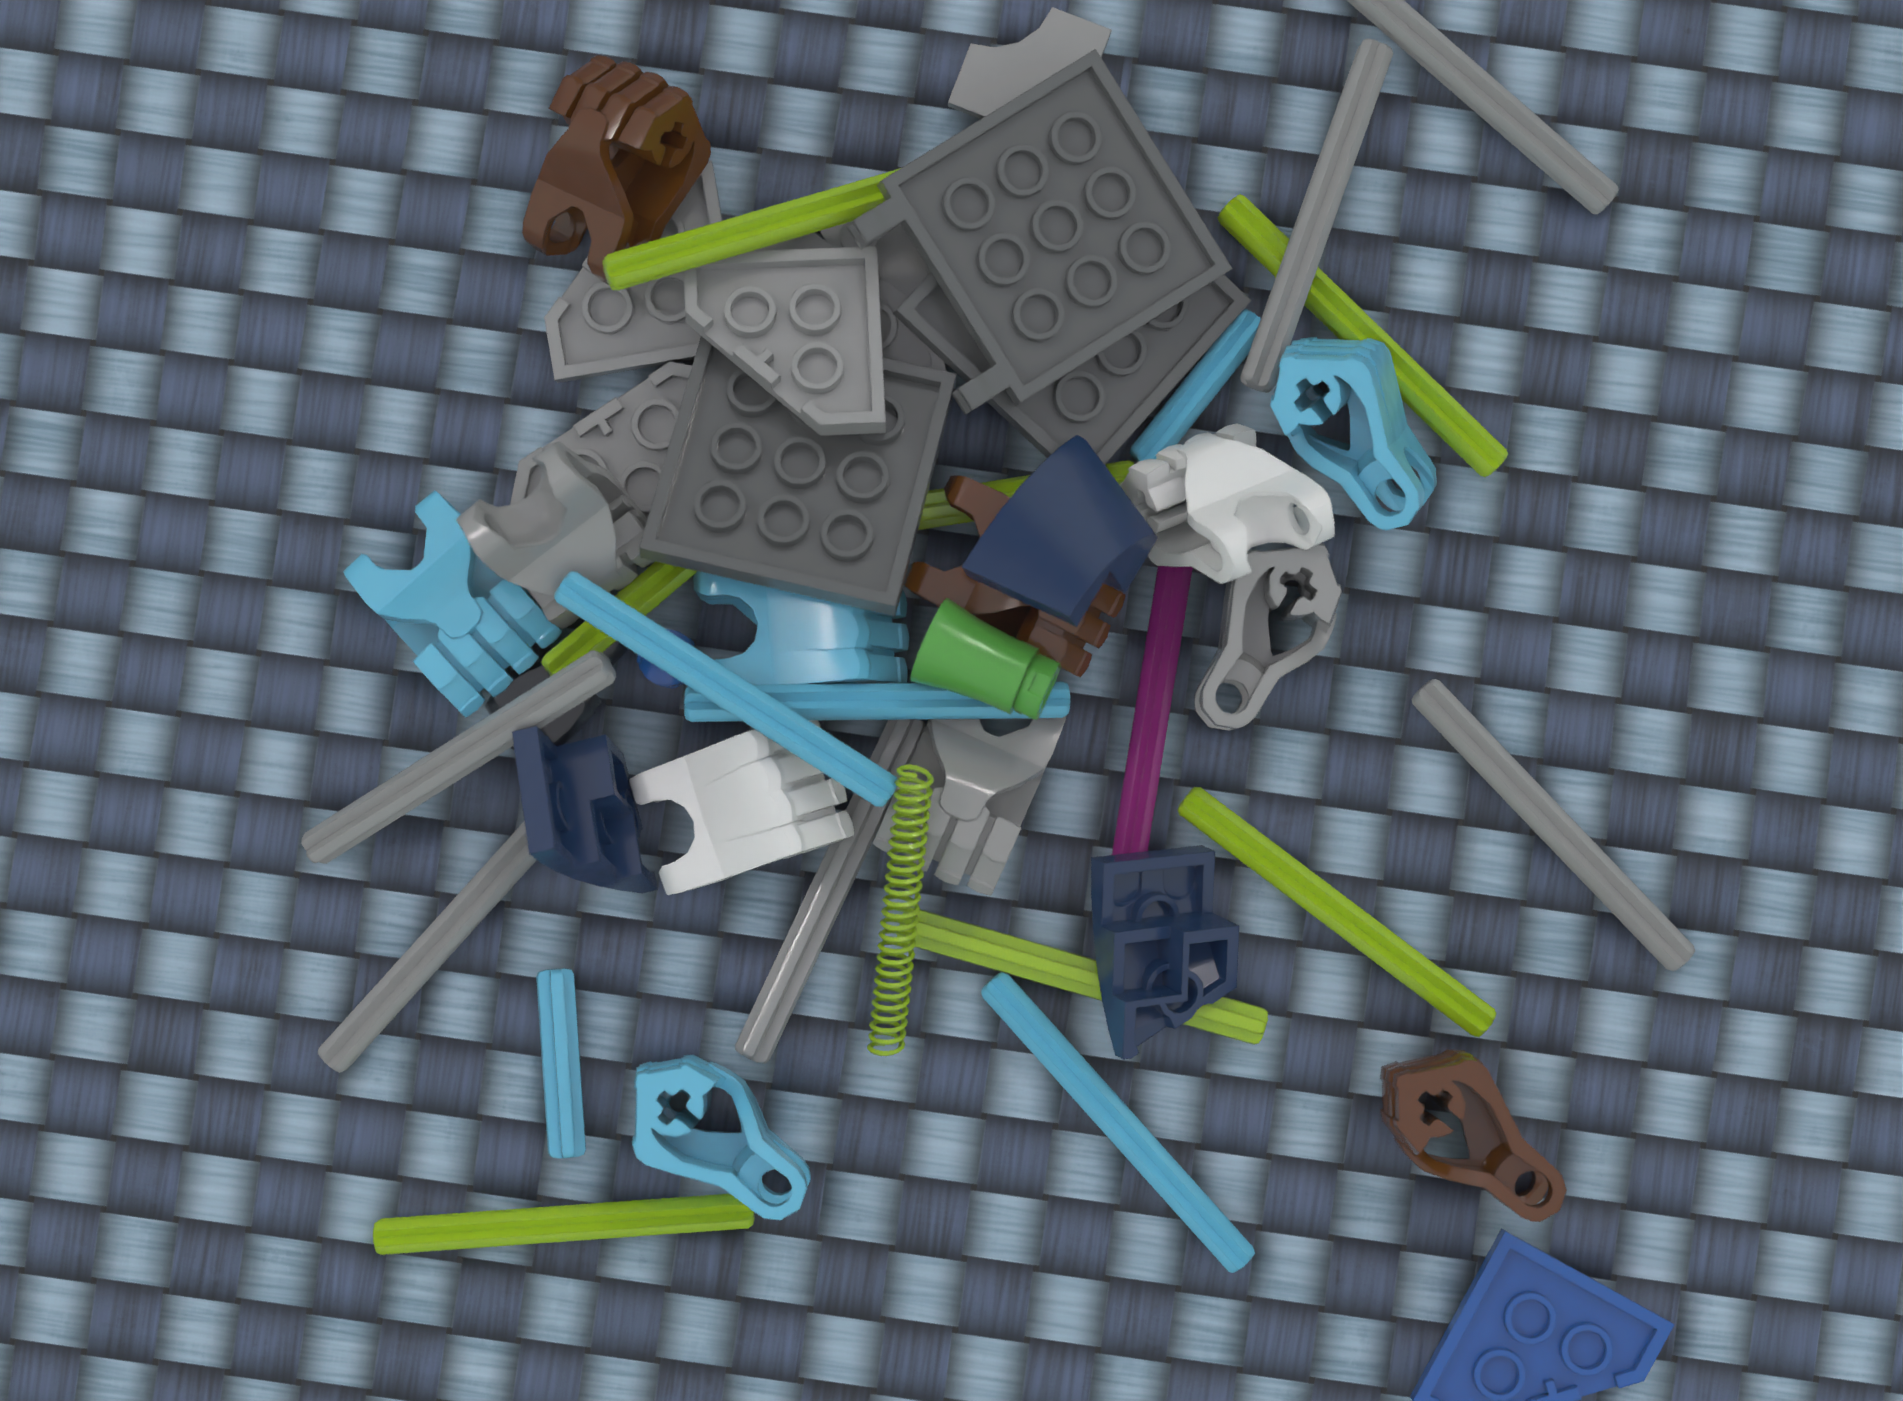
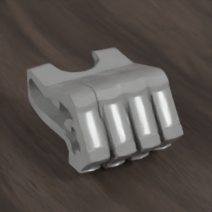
[456,441,654,629]
[1194,543,1342,731]
[873,716,1066,896]

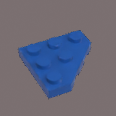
[1410,1228,1675,1401]

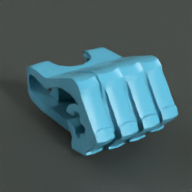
[1270,337,1437,530]
[343,490,562,717]
[693,571,909,684]
[632,1054,811,1220]

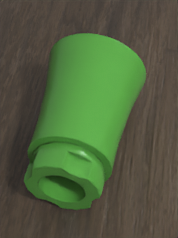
[910,598,1061,720]

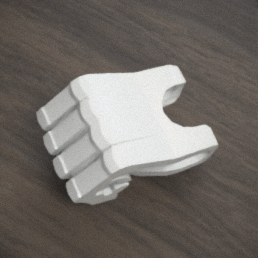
[1120,424,1335,584]
[629,721,854,895]

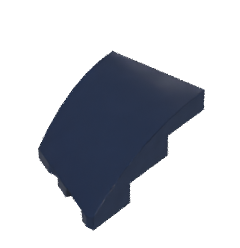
[962,435,1158,627]
[512,726,658,893]
[1091,845,1239,1060]

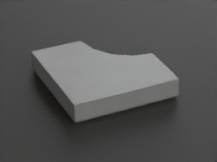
[948,7,1112,119]

